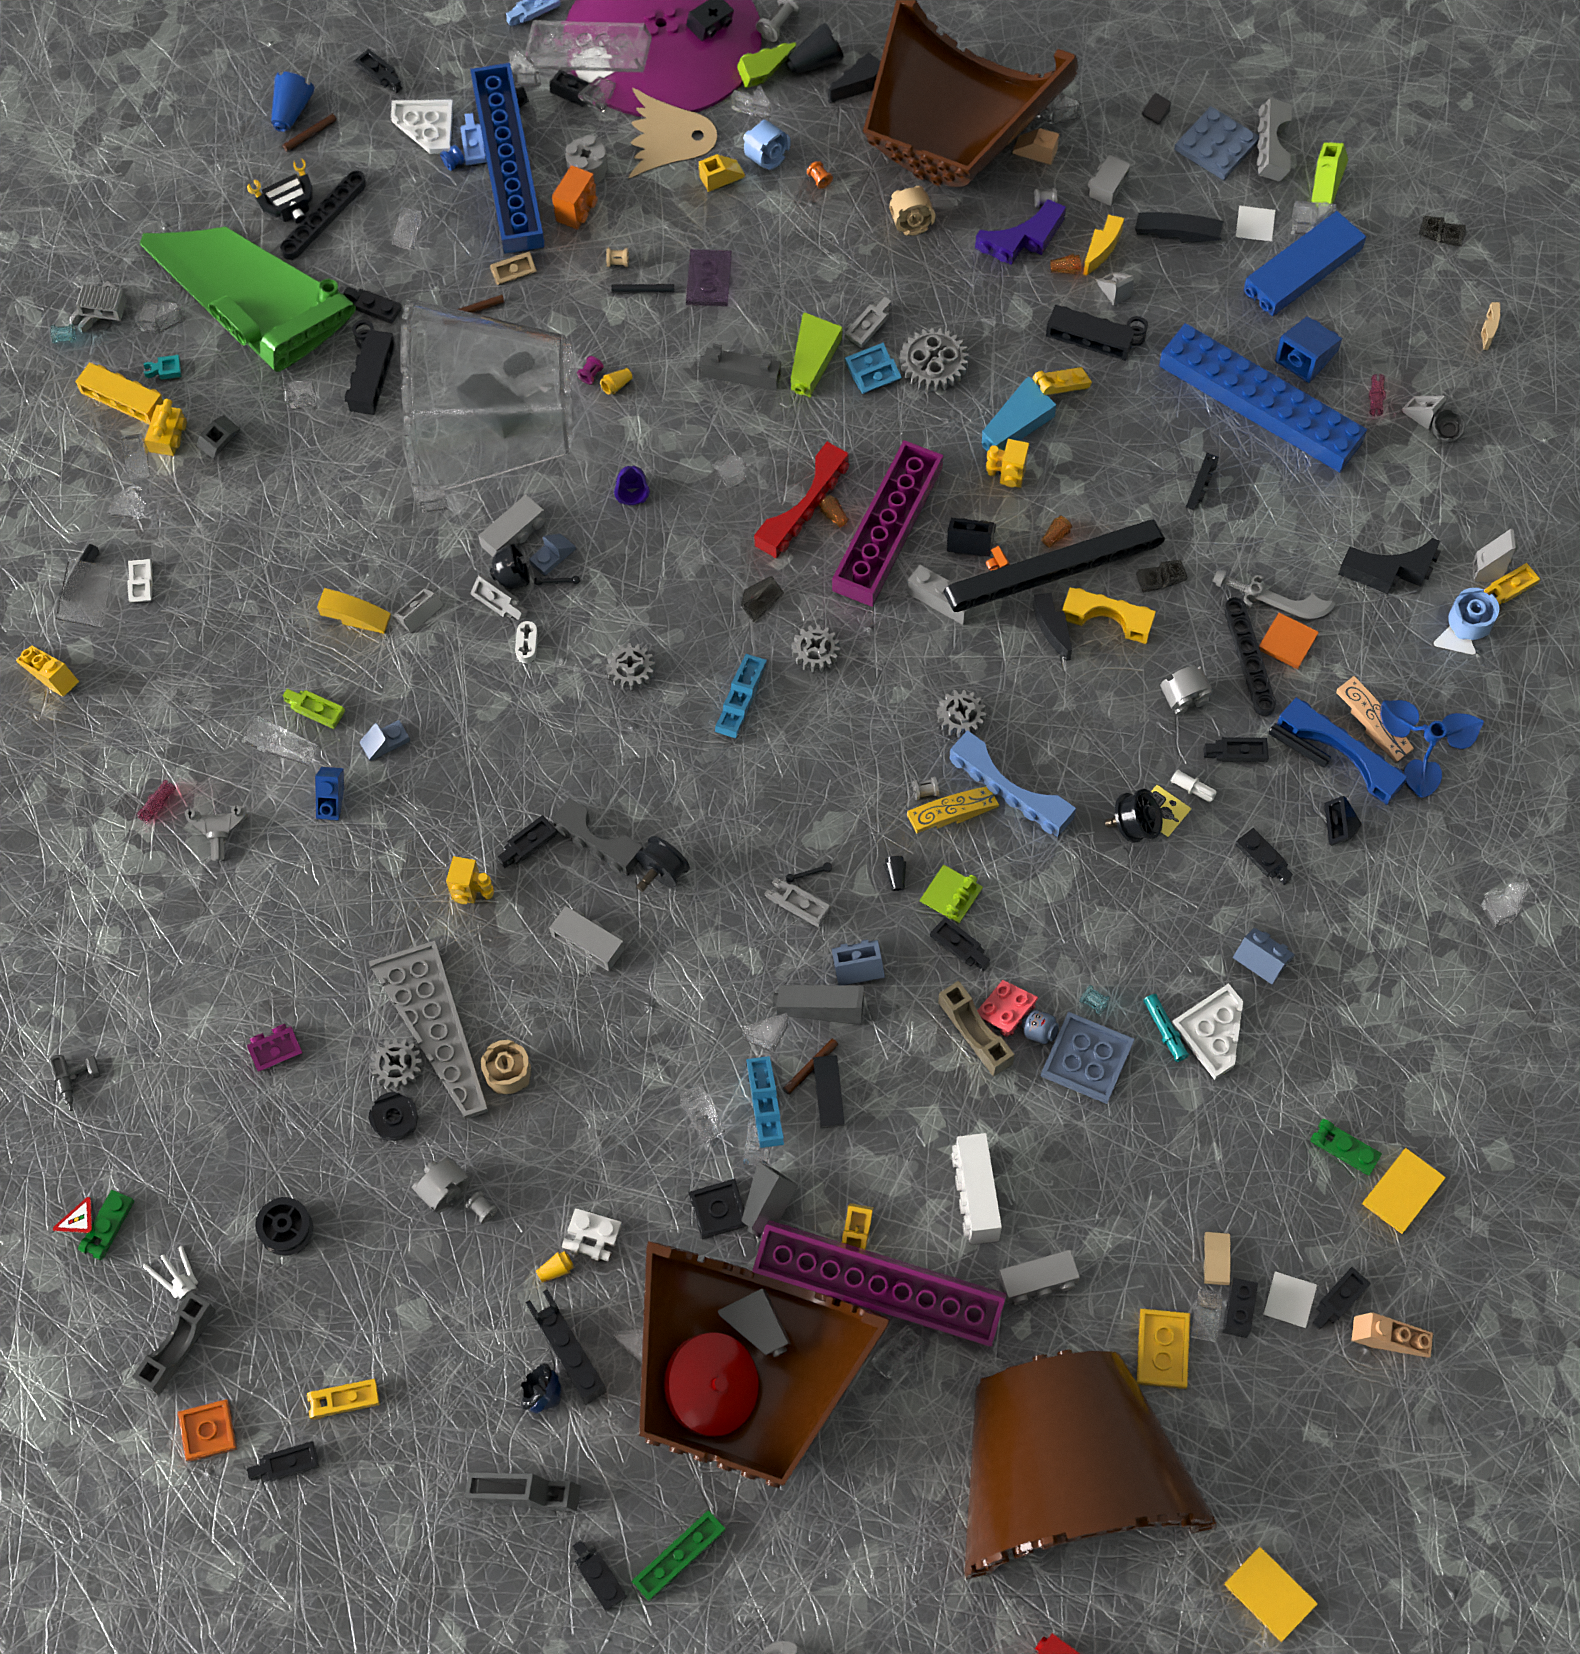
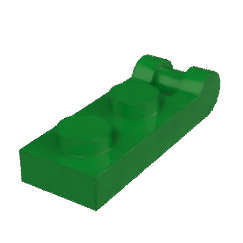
[1310,1119,1382,1176]
[78,1189,135,1260]

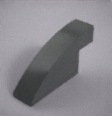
[464,1473,581,1511]

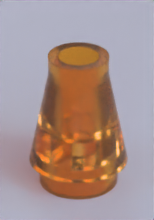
[1050,253,1081,274]
[818,495,849,528]
[1041,515,1073,548]

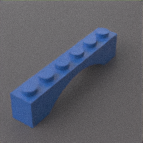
[1277,697,1407,805]

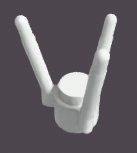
[143,1246,198,1300]

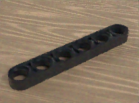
[280,171,366,260]
[1224,597,1276,716]

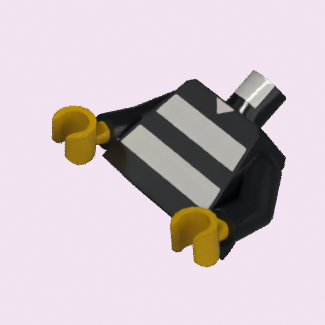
[247,159,313,224]

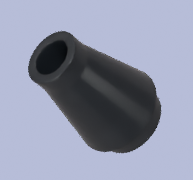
[884,856,906,891]

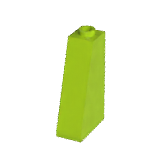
[791,312,842,397]

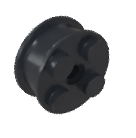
[255,1197,313,1256]

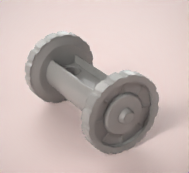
[756,0,801,42]

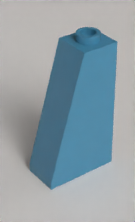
[981,377,1056,452]

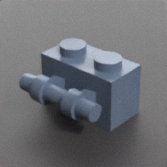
[1233,928,1295,984]
[832,939,885,985]

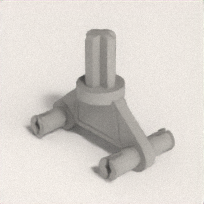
[185,805,248,861]

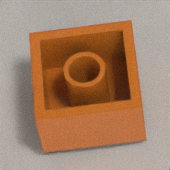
[552,165,598,230]

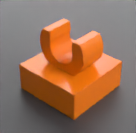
[985,546,1010,571]

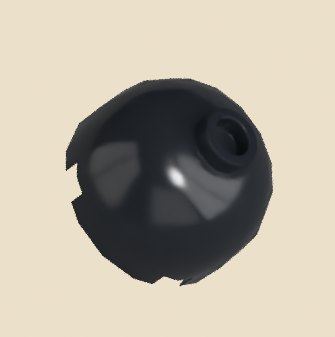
[490,544,530,589]

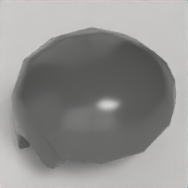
[1432,408,1466,443]

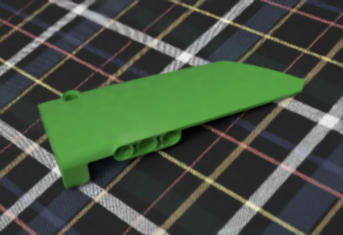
[140,227,356,372]

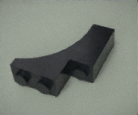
[1338,538,1441,594]

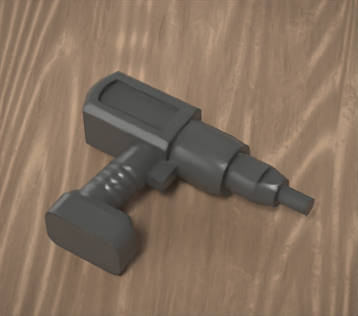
[49,1055,100,1111]

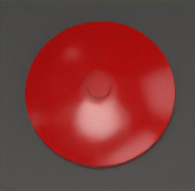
[664,1333,758,1436]

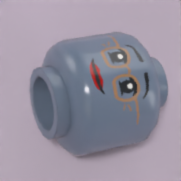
[1022,1010,1059,1044]

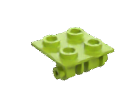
[919,864,983,924]

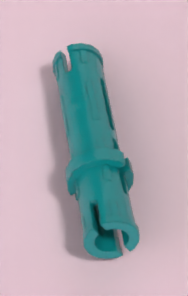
[1143,994,1189,1062]

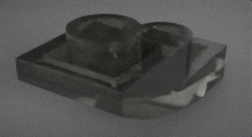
[1419,216,1466,247]
[1136,559,1188,592]

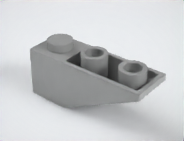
[1472,529,1518,582]

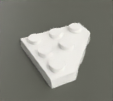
[391,100,453,154]
[1172,983,1243,1080]

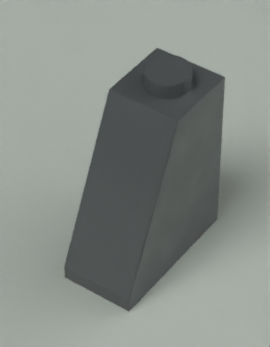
[742,1162,798,1237]
[718,1289,792,1358]

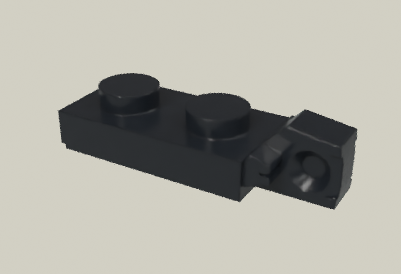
[354,49,403,93]
[343,287,402,324]
[1186,453,1219,510]
[1203,737,1269,762]
[497,815,558,869]
[1236,828,1293,885]
[930,917,990,971]
[1312,1267,1371,1330]
[246,1441,320,1482]
[573,1540,627,1612]

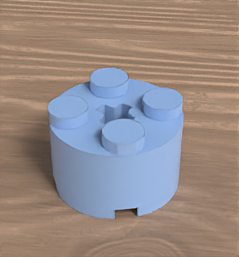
[743,119,791,170]
[1448,588,1499,640]

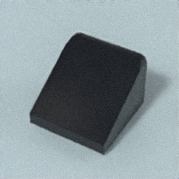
[1142,93,1171,124]

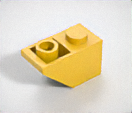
[699,154,745,192]

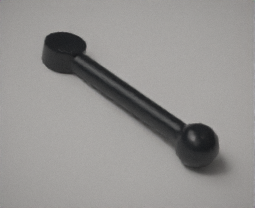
[534,576,580,585]
[786,862,832,883]

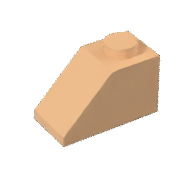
[1012,128,1059,165]

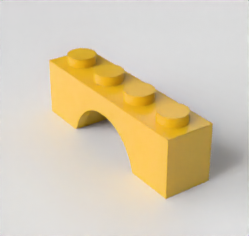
[1062,587,1156,644]

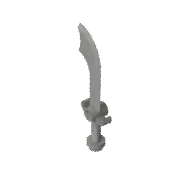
[1212,569,1336,619]

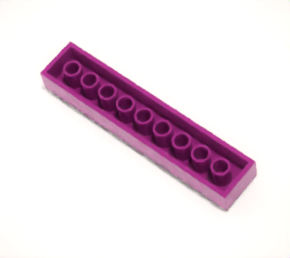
[752,1220,1006,1346]

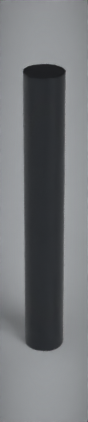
[611,284,674,293]

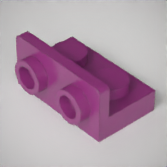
[247,1024,302,1072]

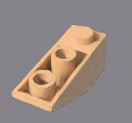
[1352,1312,1433,1358]

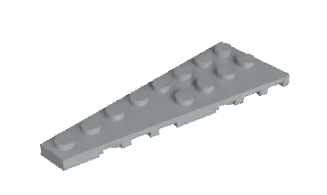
[369,941,488,1119]

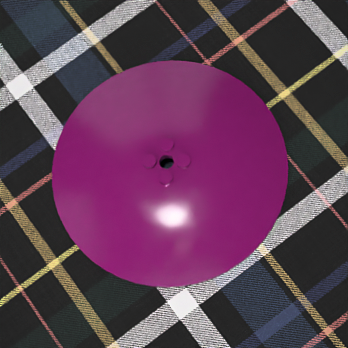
[563,0,762,117]

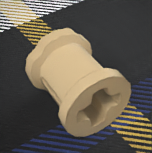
[606,248,629,267]

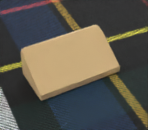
[490,251,537,285]

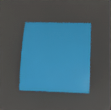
[844,343,902,394]

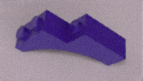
[975,199,1066,265]

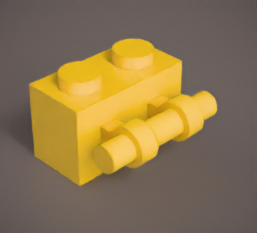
[144,399,187,456]
[986,439,1029,488]
[446,856,494,904]

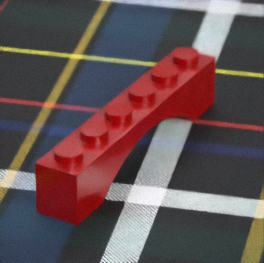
[754,441,850,559]

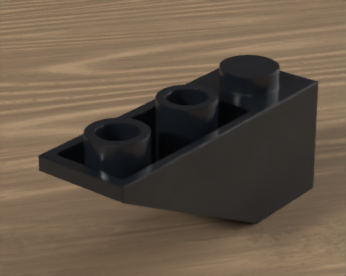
[828,52,881,103]

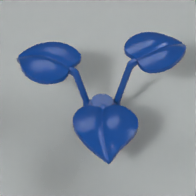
[1381,700,1484,798]

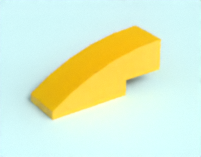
[1083,214,1124,275]
[317,588,391,634]
[842,1203,874,1250]

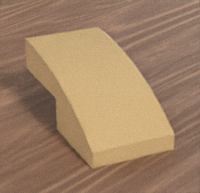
[1481,302,1500,350]
[1204,1232,1230,1285]

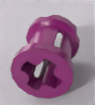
[577,356,604,385]

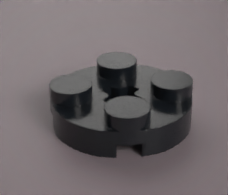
[369,1092,418,1141]

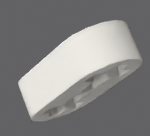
[515,621,538,663]

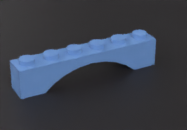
[950,730,1076,837]

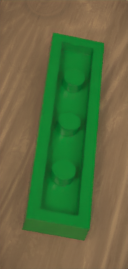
[632,1510,726,1602]

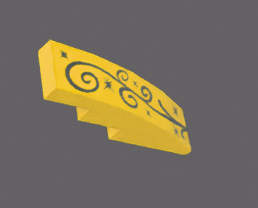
[907,786,999,834]

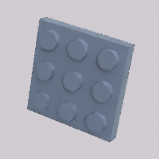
[1174,106,1259,180]
[1041,1012,1134,1104]

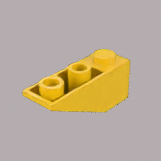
[16,645,79,697]

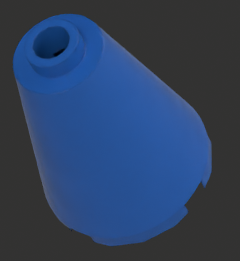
[271,71,315,132]

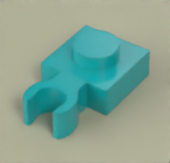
[143,355,182,380]

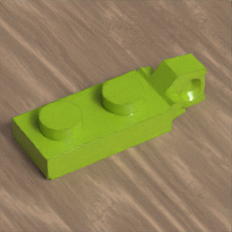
[283,689,345,729]

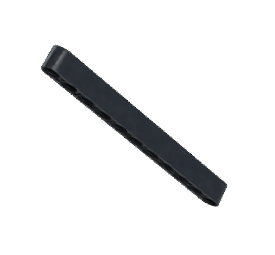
[943,520,1165,612]

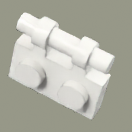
[562,1208,622,1261]

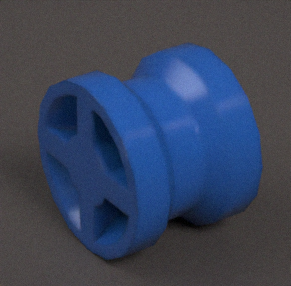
[440,145,465,171]

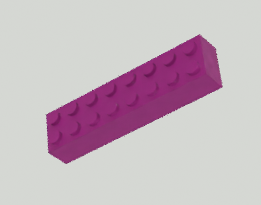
[832,440,943,607]

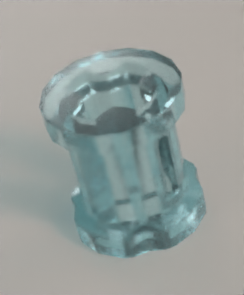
[50,323,76,344]
[1079,985,1111,1015]

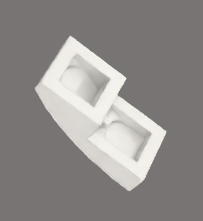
[127,559,153,603]

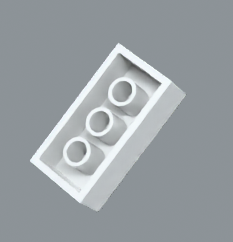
[952,1133,1002,1245]

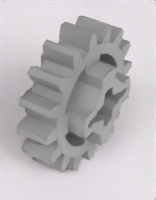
[792,625,840,672]
[606,643,655,691]
[937,690,986,738]
[370,1038,423,1091]

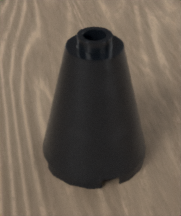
[786,23,844,74]

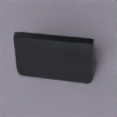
[549,70,594,107]

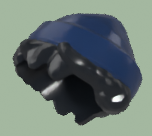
[520,1363,562,1414]

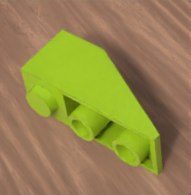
[737,42,796,88]
[1311,142,1349,209]

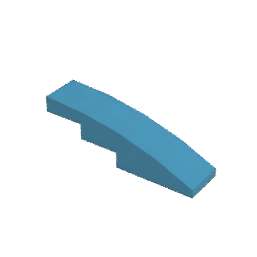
[715,654,767,738]
[746,1056,784,1148]

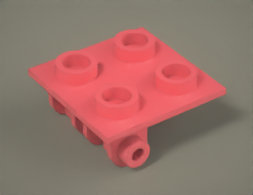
[977,980,1039,1037]

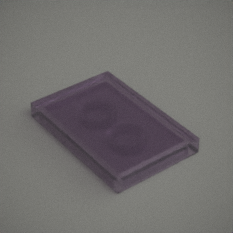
[686,249,732,306]

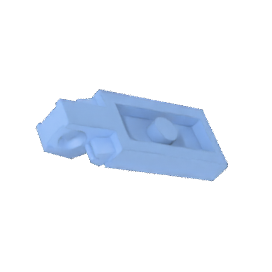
[506,0,561,27]
[460,113,486,165]

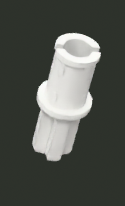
[1171,769,1216,802]

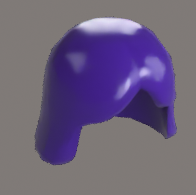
[614,466,650,505]

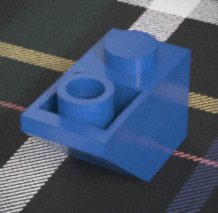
[315,767,344,820]

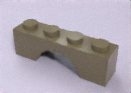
[938,980,1014,1077]

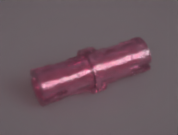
[1369,374,1386,416]
[136,780,176,824]

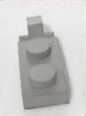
[845,297,892,348]
[470,574,528,620]

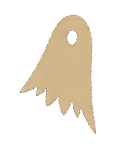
[628,88,717,178]

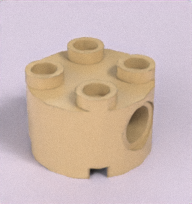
[889,186,936,236]
[481,1040,531,1094]

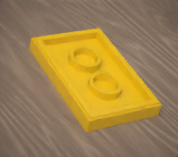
[1362,1148,1446,1234]
[1136,1309,1190,1389]
[1224,1547,1318,1642]

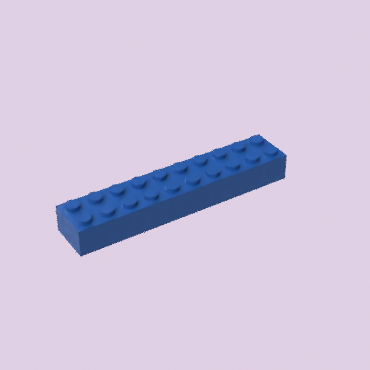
[470,63,545,254]
[1159,323,1367,473]

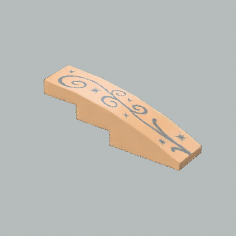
[1336,676,1414,763]

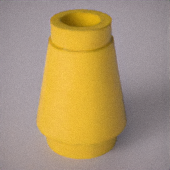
[600,368,633,395]
[536,1251,574,1283]

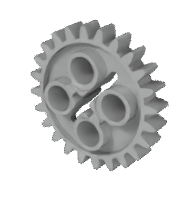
[900,328,969,391]

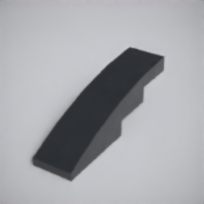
[1135,212,1225,243]

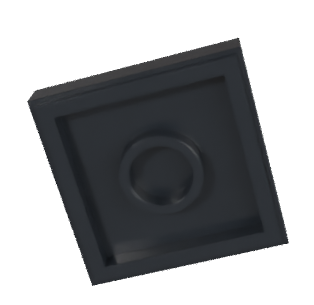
[688,1179,747,1239]

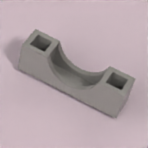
[1257,97,1292,182]

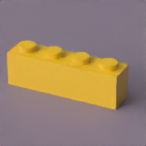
[76,362,164,425]

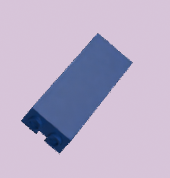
[1244,211,1366,316]

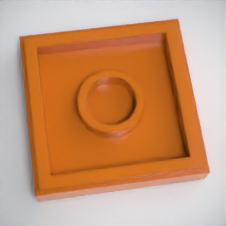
[1259,613,1319,670]
[178,1399,237,1462]

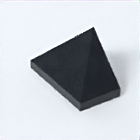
[1324,796,1362,846]

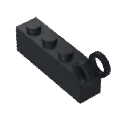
[1046,304,1148,361]
[345,320,396,415]
[525,1289,607,1405]

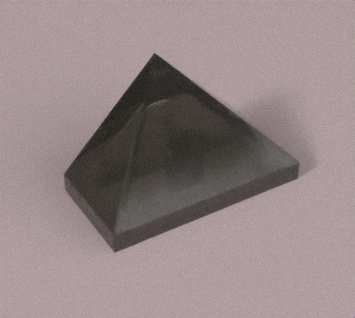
[741,576,784,622]

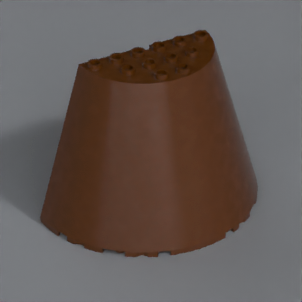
[863,0,1078,187]
[639,1241,890,1488]
[964,1349,1217,1579]

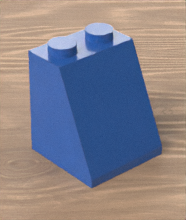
[1275,316,1342,384]

